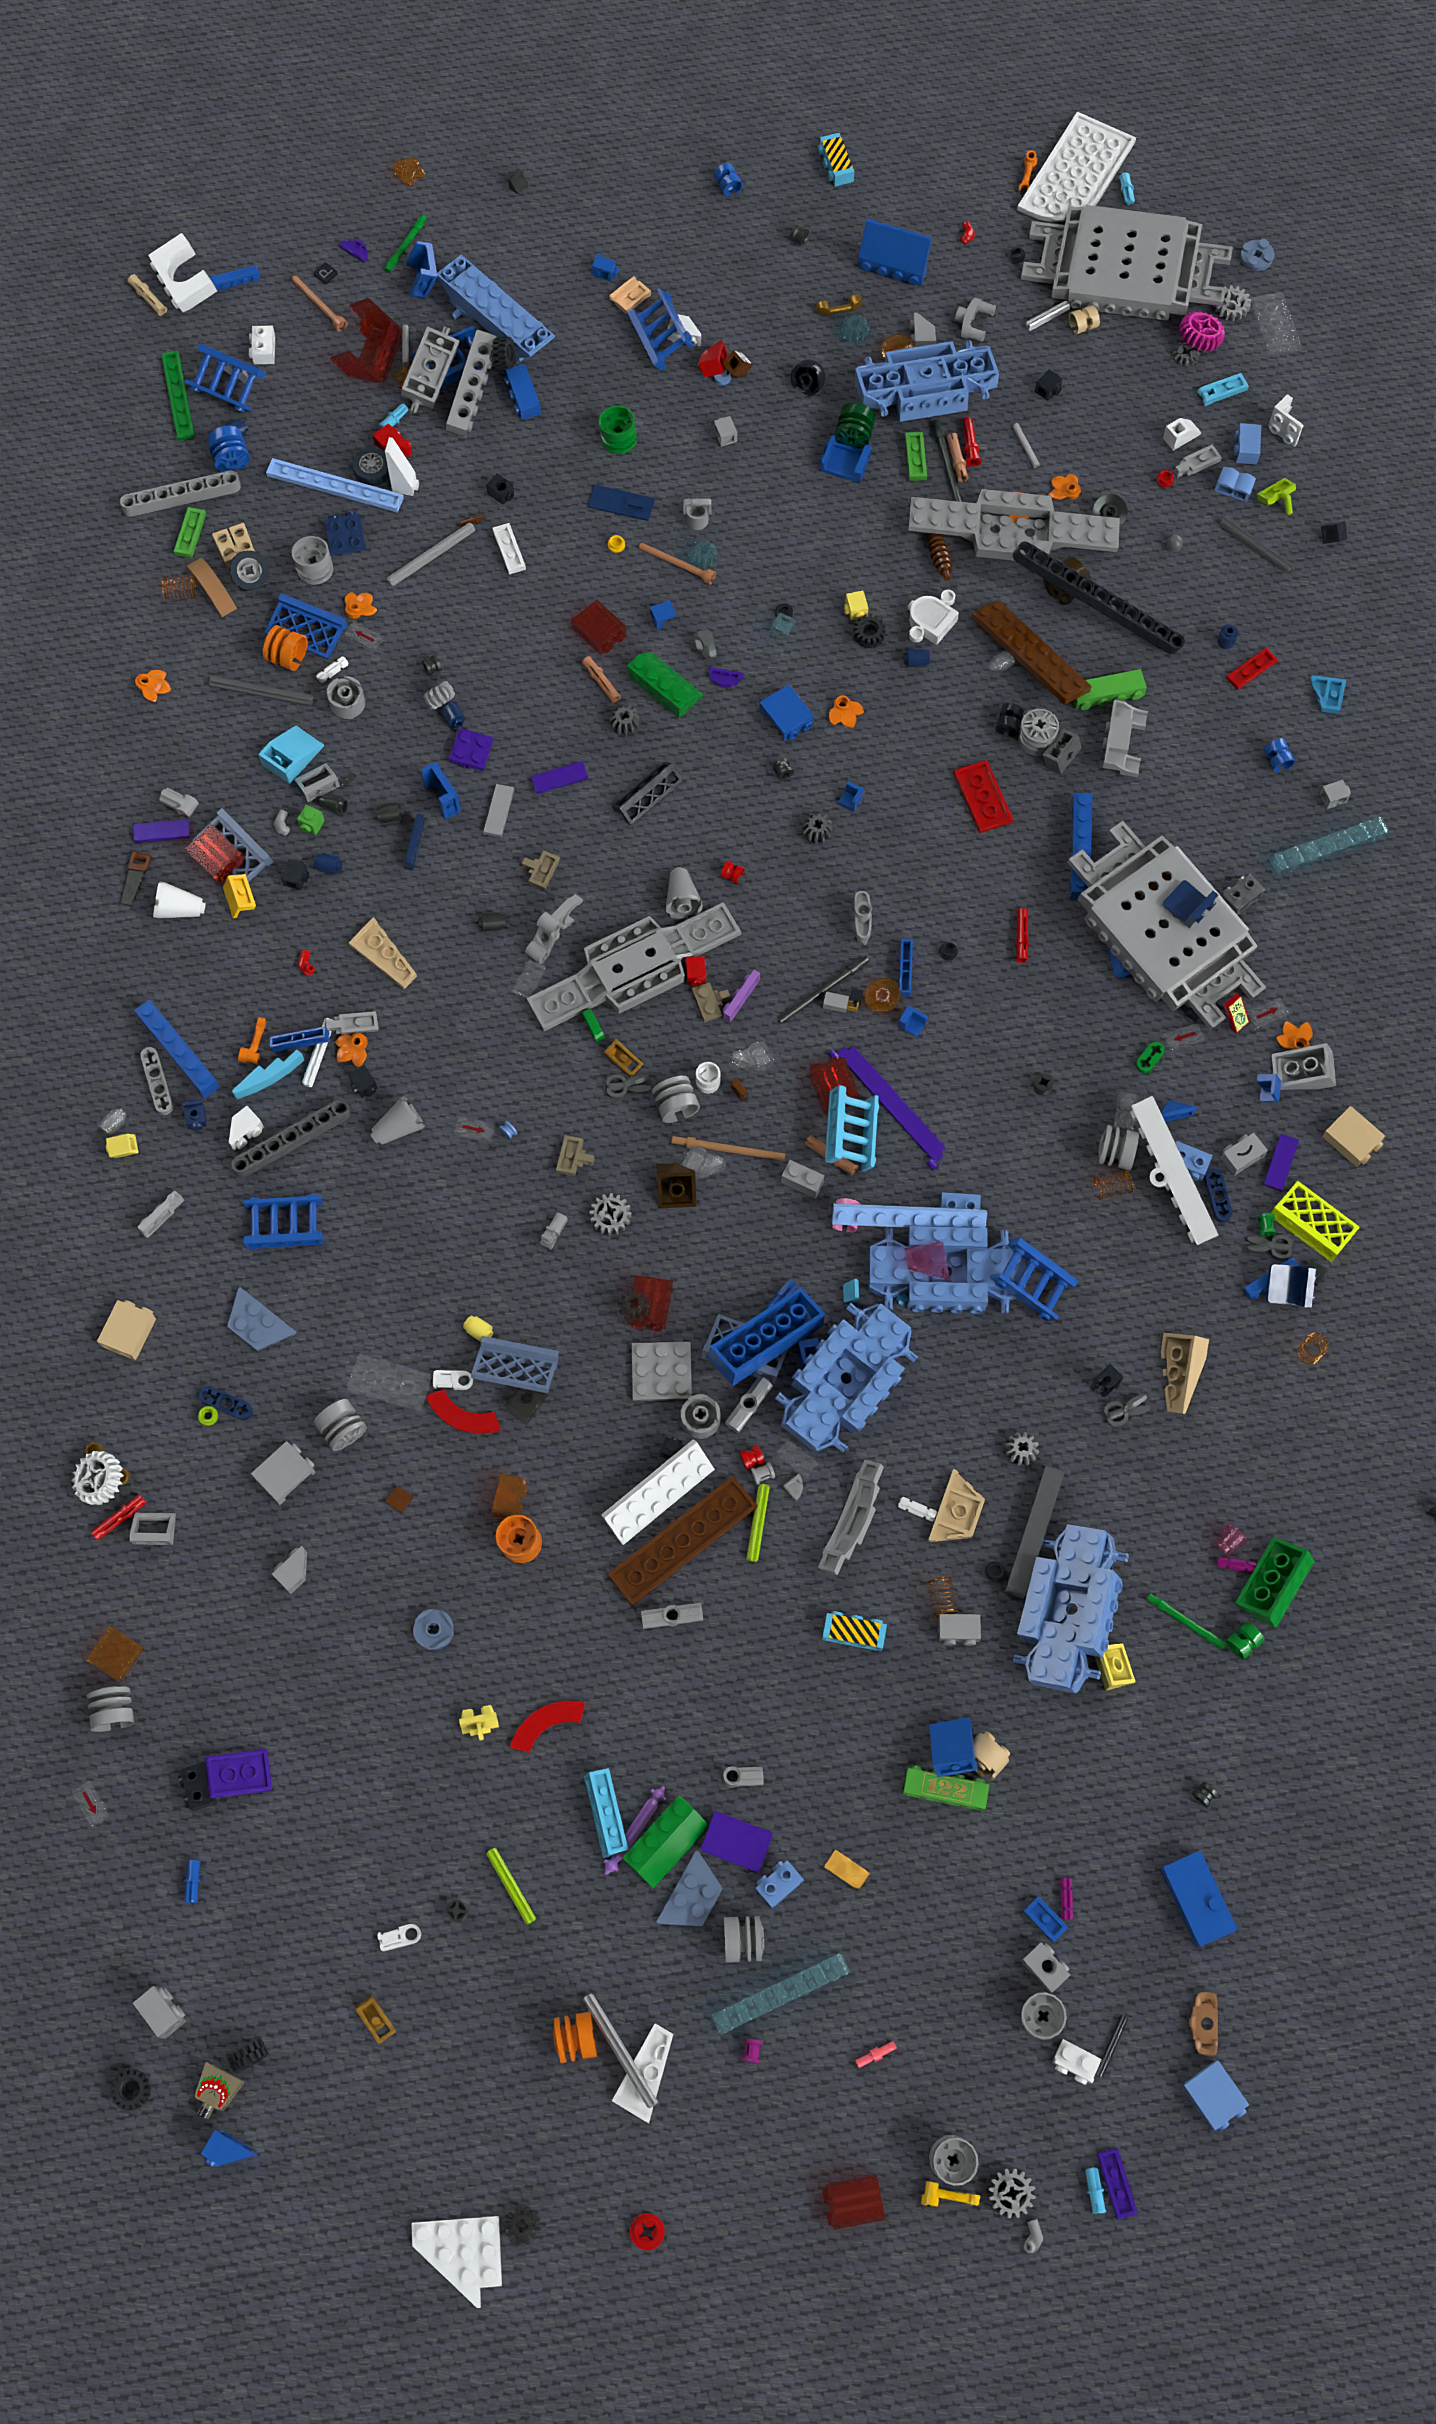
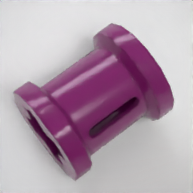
[741,2038,763,2063]

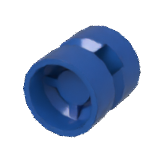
[714,163,743,197]
[1263,738,1296,773]

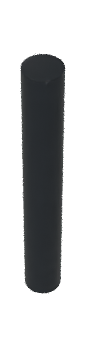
[1095,2015,1128,2078]

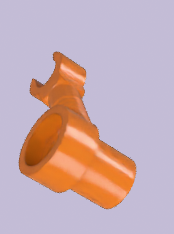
[1018,150,1037,193]
[238,1017,266,1064]

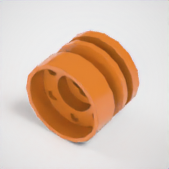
[263,625,307,671]
[496,1515,542,1563]
[553,2011,597,2064]

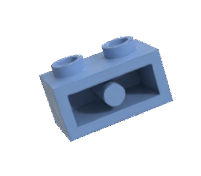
[1234,423,1261,464]
[1176,1141,1213,1181]
[940,1192,981,1210]
[756,1860,804,1909]

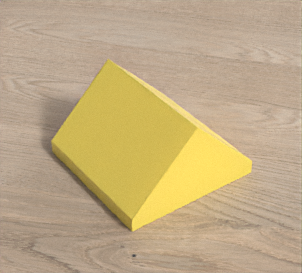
[1095,1643,1135,1691]

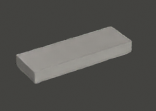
[483,784,514,838]

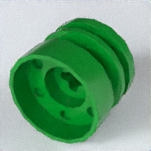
[599,406,637,454]

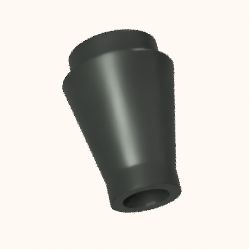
[319,796,348,815]

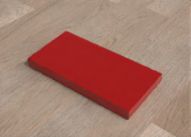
[953,760,1014,833]

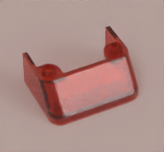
[330,298,402,383]

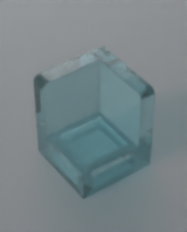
[771,613,796,637]

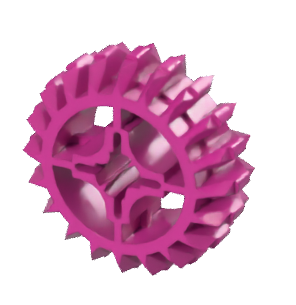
[1179,311,1225,352]

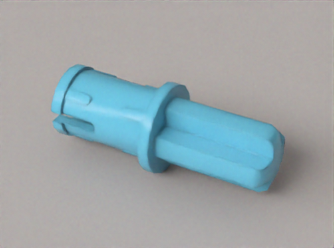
[1119,173,1135,205]
[379,404,408,429]
[1085,2167,1106,2214]

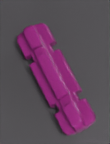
[1216,1557,1257,1573]
[1060,1878,1073,1920]

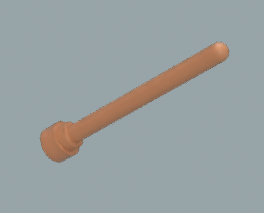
[292,276,348,332]
[639,543,716,585]

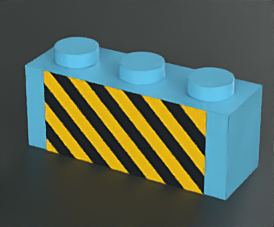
[818,133,854,186]
[822,1611,887,1651]

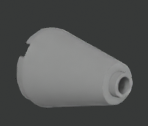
[666,867,703,920]
[370,1096,425,1145]

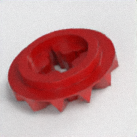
[630,2213,665,2250]

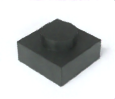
[1306,1260,1327,1286]

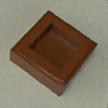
[731,1078,748,1101]
[385,1485,414,1514]

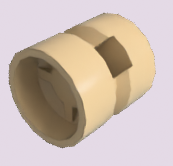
[1069,305,1100,334]

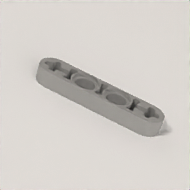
[141,1047,173,1115]

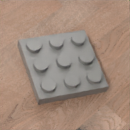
[632,1342,692,1401]

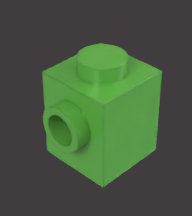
[297,805,325,836]

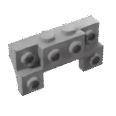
[1102,700,1148,777]

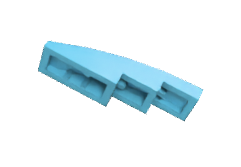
[232,1050,305,1099]

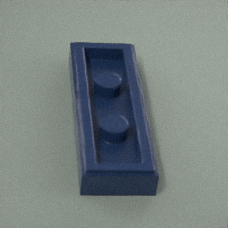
[405,814,425,870]

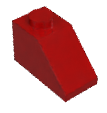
[698,340,728,378]

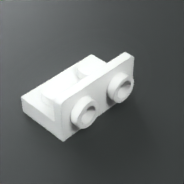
[1052,2039,1102,2085]

